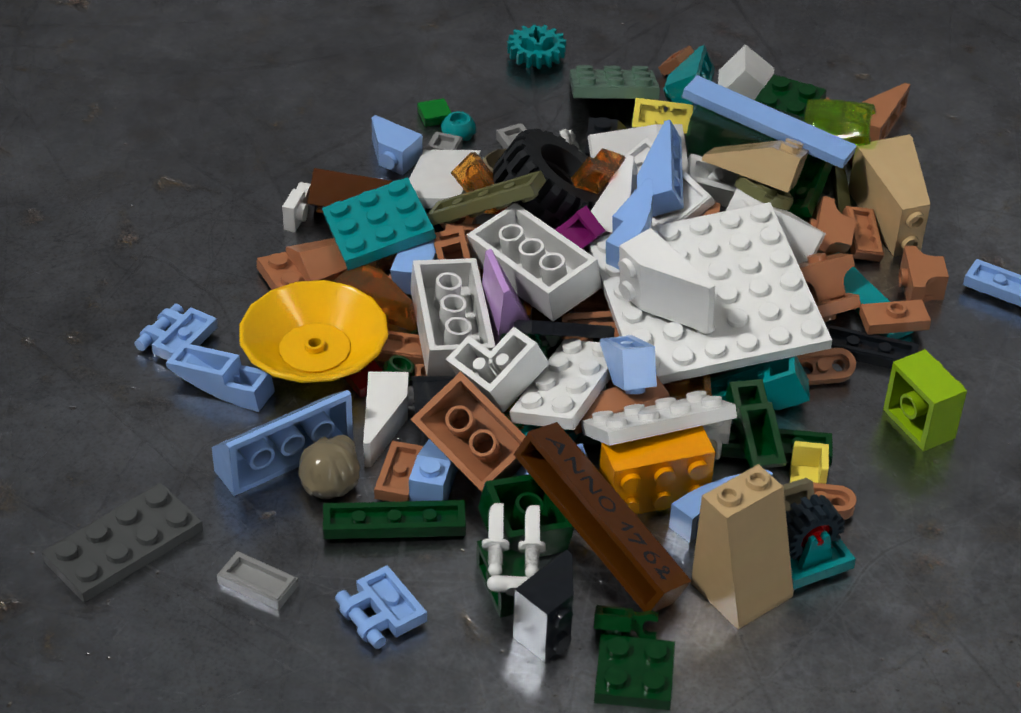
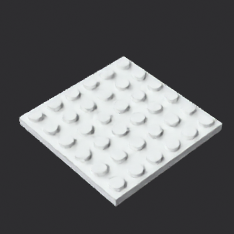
[588,202,832,384]

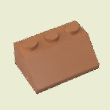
[411,371,526,492]

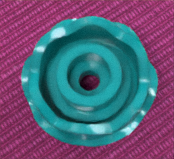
[441,111,477,141]

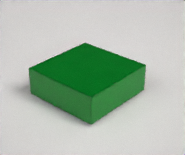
[417,98,451,127]

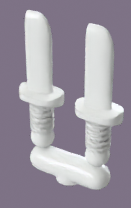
[482,503,546,596]

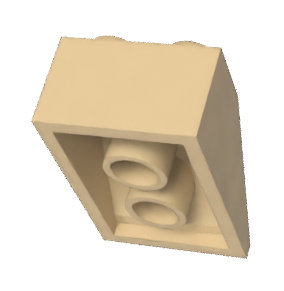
[701,138,809,193]

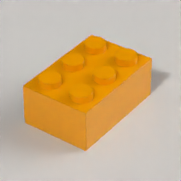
[599,426,716,515]

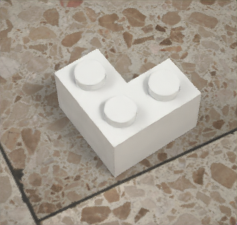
[445,327,550,412]

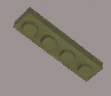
[427,170,546,226]

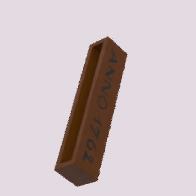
[513,422,691,612]

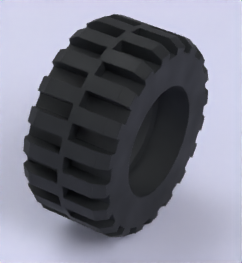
[493,128,608,230]

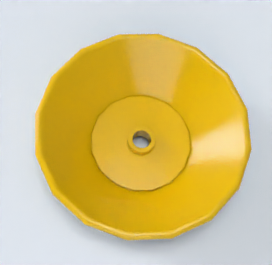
[239,280,388,383]

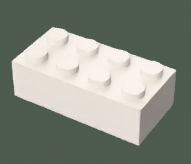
[467,203,602,321]
[410,258,496,376]

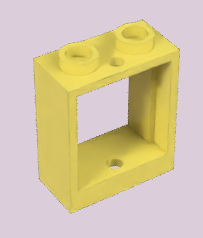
[632,98,696,135]

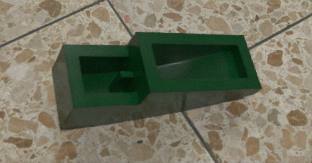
[725,379,787,468]

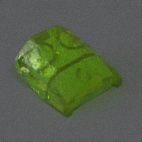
[805,99,876,146]

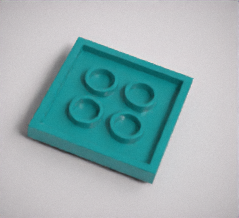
[322,177,437,271]

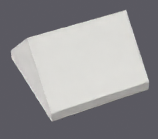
[718,44,774,100]

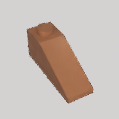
[845,83,911,145]

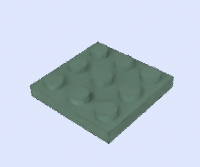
[570,65,660,99]

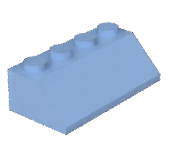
[212,390,354,496]

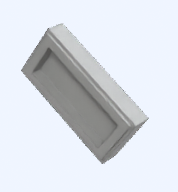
[217,551,299,611]

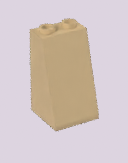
[849,134,931,257]
[691,464,794,630]

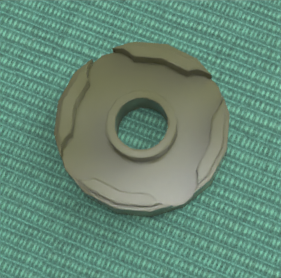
[734,175,794,210]

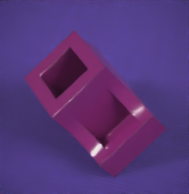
[555,206,605,252]

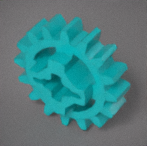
[507,24,566,69]

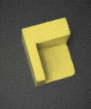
[789,441,829,484]

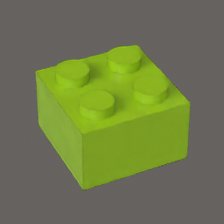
[883,349,967,452]

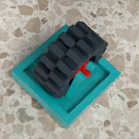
[786,494,856,590]

